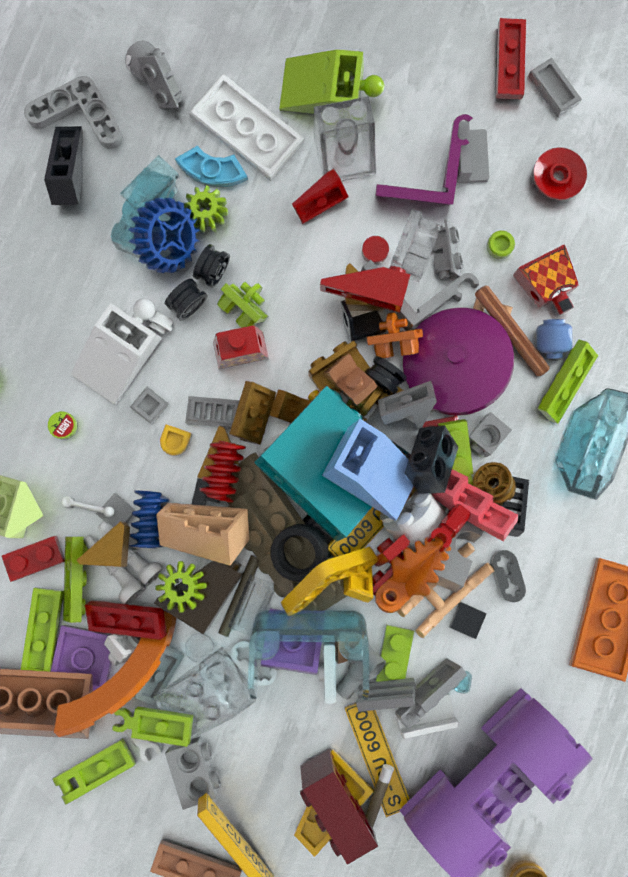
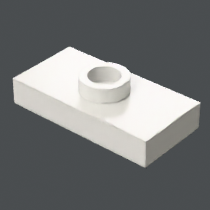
[318,642,336,704]

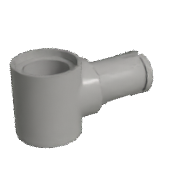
[336,642,386,700]

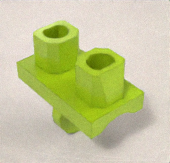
[217,282,268,328]

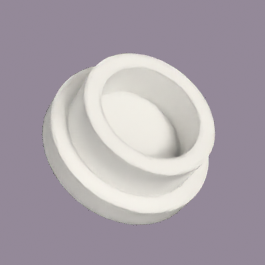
[147,311,173,335]

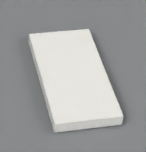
[189,74,304,181]

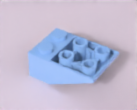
[322,419,413,521]

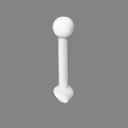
[62,496,114,517]

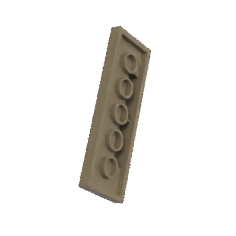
[227,452,347,618]

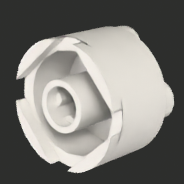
[380,489,447,552]

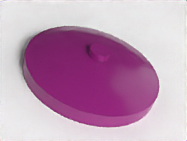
[403,308,514,416]

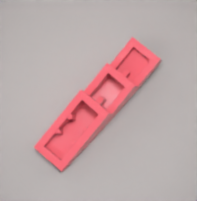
[431,469,518,542]

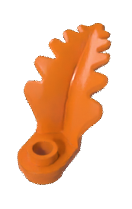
[375,537,451,613]

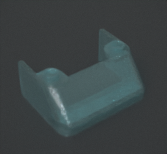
[248,610,369,700]

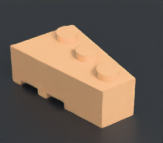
[157,503,250,566]

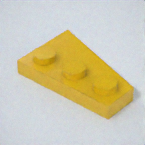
[294,749,374,857]

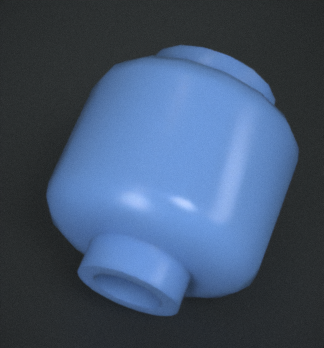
[536,319,573,359]

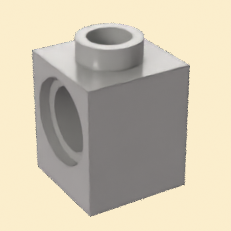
[469,412,512,457]

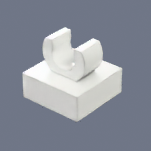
[104,634,139,667]

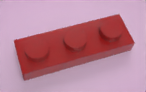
[496,18,526,100]
[85,600,167,640]

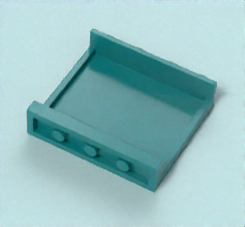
[254,386,372,542]

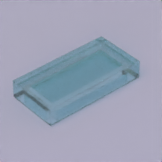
[120,155,179,209]

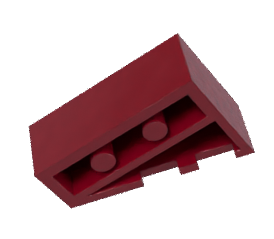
[300,749,378,865]

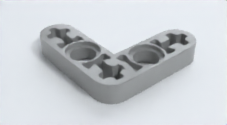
[24,76,122,149]

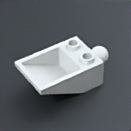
[71,298,162,405]

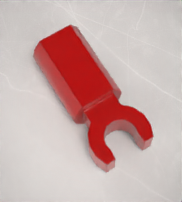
[427,504,471,553]

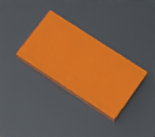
[569,558,628,682]

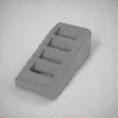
[185,396,240,429]

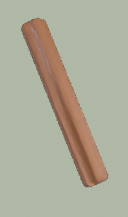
[475,285,550,376]

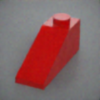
[320,266,411,313]

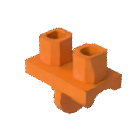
[367,312,423,358]

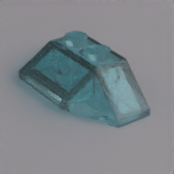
[556,388,628,500]

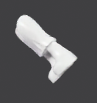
[84,521,164,604]

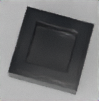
[449,602,487,639]

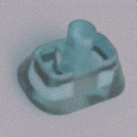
[454,671,472,694]

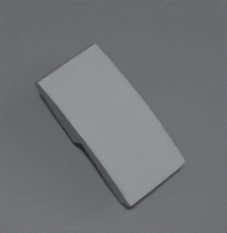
[366,405,418,456]

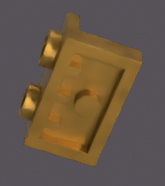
[308,341,370,393]
[229,381,276,445]

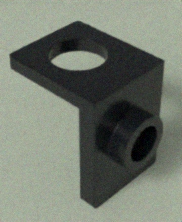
[341,300,386,342]

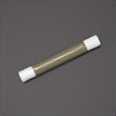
[365,764,394,828]

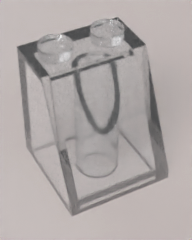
[313,96,376,181]

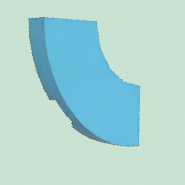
[175,146,248,187]

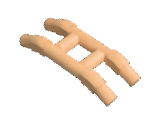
[397,542,494,638]

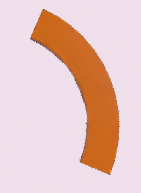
[54,611,176,737]

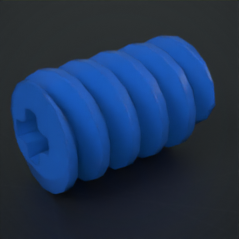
[129,490,169,549]

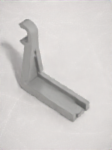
[361,260,479,331]

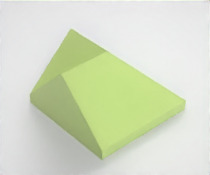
[0,475,43,538]

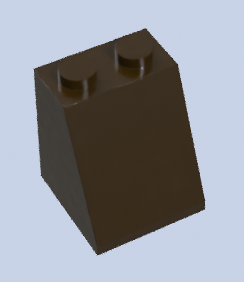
[154,560,244,634]

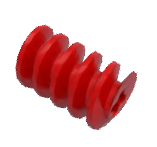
[199,440,246,502]

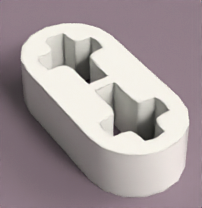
[231,640,277,686]

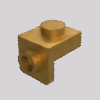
[270,389,312,423]

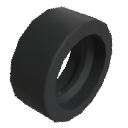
[270,523,328,582]

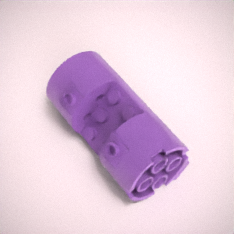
[399,688,593,877]

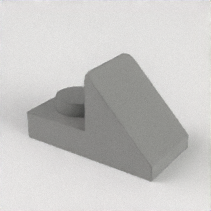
[378,381,437,431]

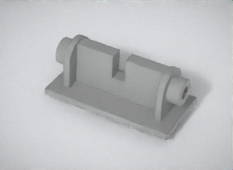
[137,48,182,108]
[430,219,463,279]

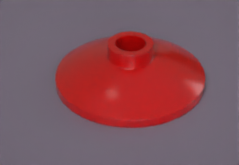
[533,147,587,200]

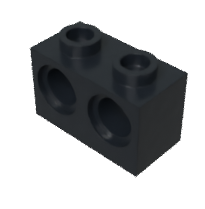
[405,425,458,494]

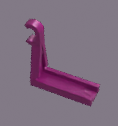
[375,114,473,205]

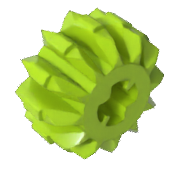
[184,185,228,233]
[155,561,207,613]

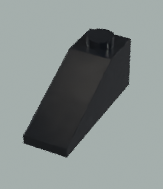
[44,126,83,205]

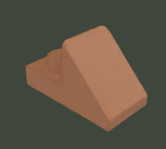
[323,353,377,405]

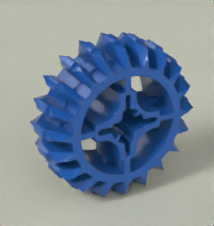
[128,198,200,273]

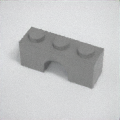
[434,508,484,593]

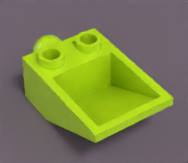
[279,49,385,118]

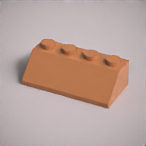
[0,669,93,739]

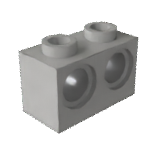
[165,736,221,810]

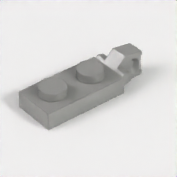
[395,658,467,729]

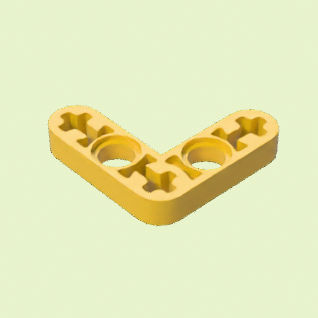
[281,547,378,616]

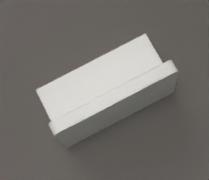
[395,693,459,739]

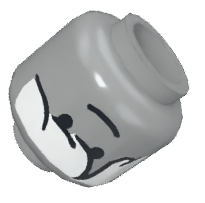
[125,40,156,83]

